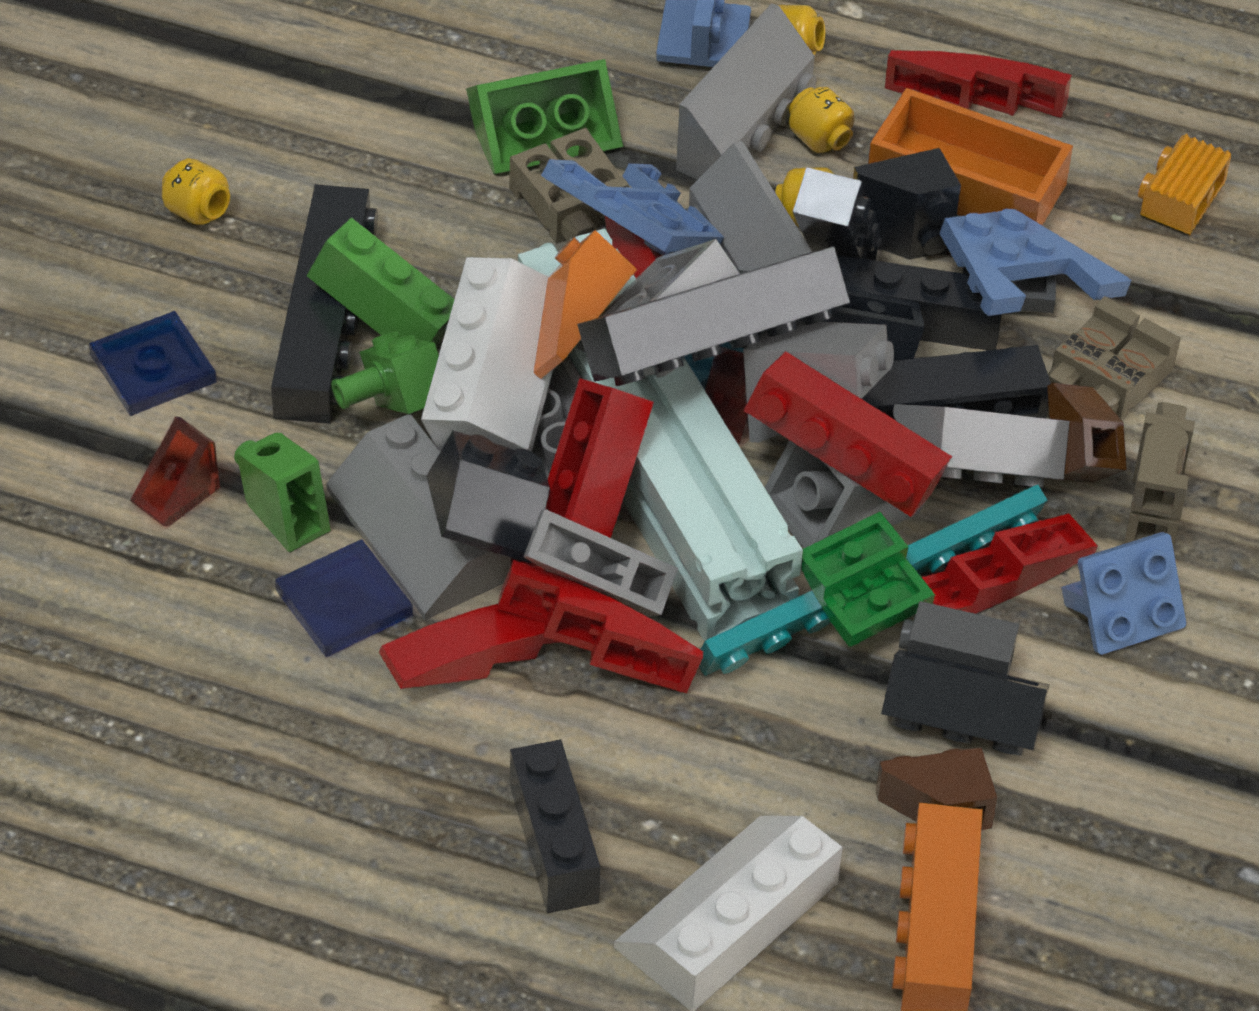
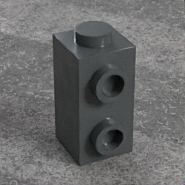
[898,601,1019,675]

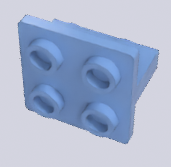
[656,0,751,67]
[1061,532,1186,655]

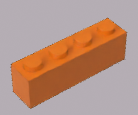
[892,803,983,1011]

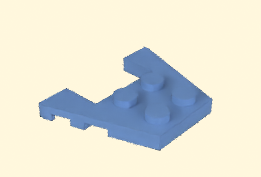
[541,159,724,255]
[940,209,1131,316]

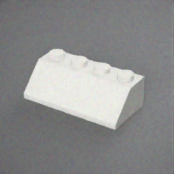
[421,257,553,452]
[614,816,843,1011]

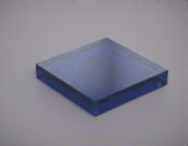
[89,311,217,416]
[275,539,413,657]

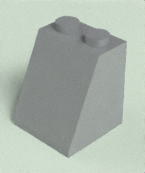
[743,321,894,443]
[764,440,926,548]

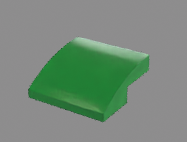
[801,512,935,648]

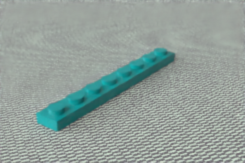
[699,484,1048,676]

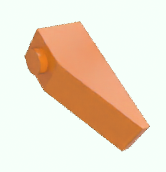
[533,230,637,379]

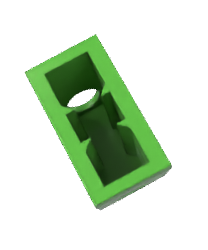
[234,433,331,553]

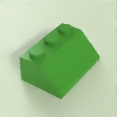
[466,59,623,174]
[307,218,455,345]

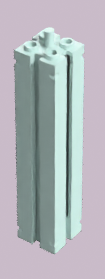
[518,228,803,641]

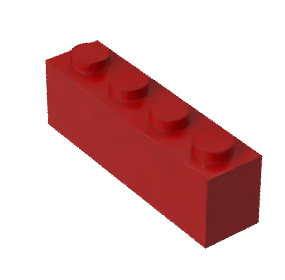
[743,351,953,517]
[521,378,654,571]

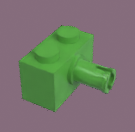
[331,332,439,414]

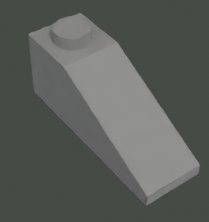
[524,509,678,617]

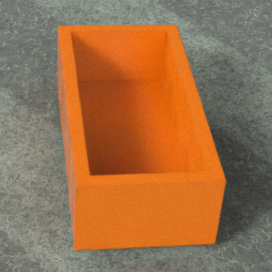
[868,88,1073,226]

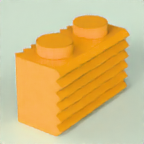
[1138,134,1231,235]

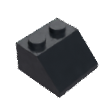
[853,148,961,260]
[426,430,550,564]

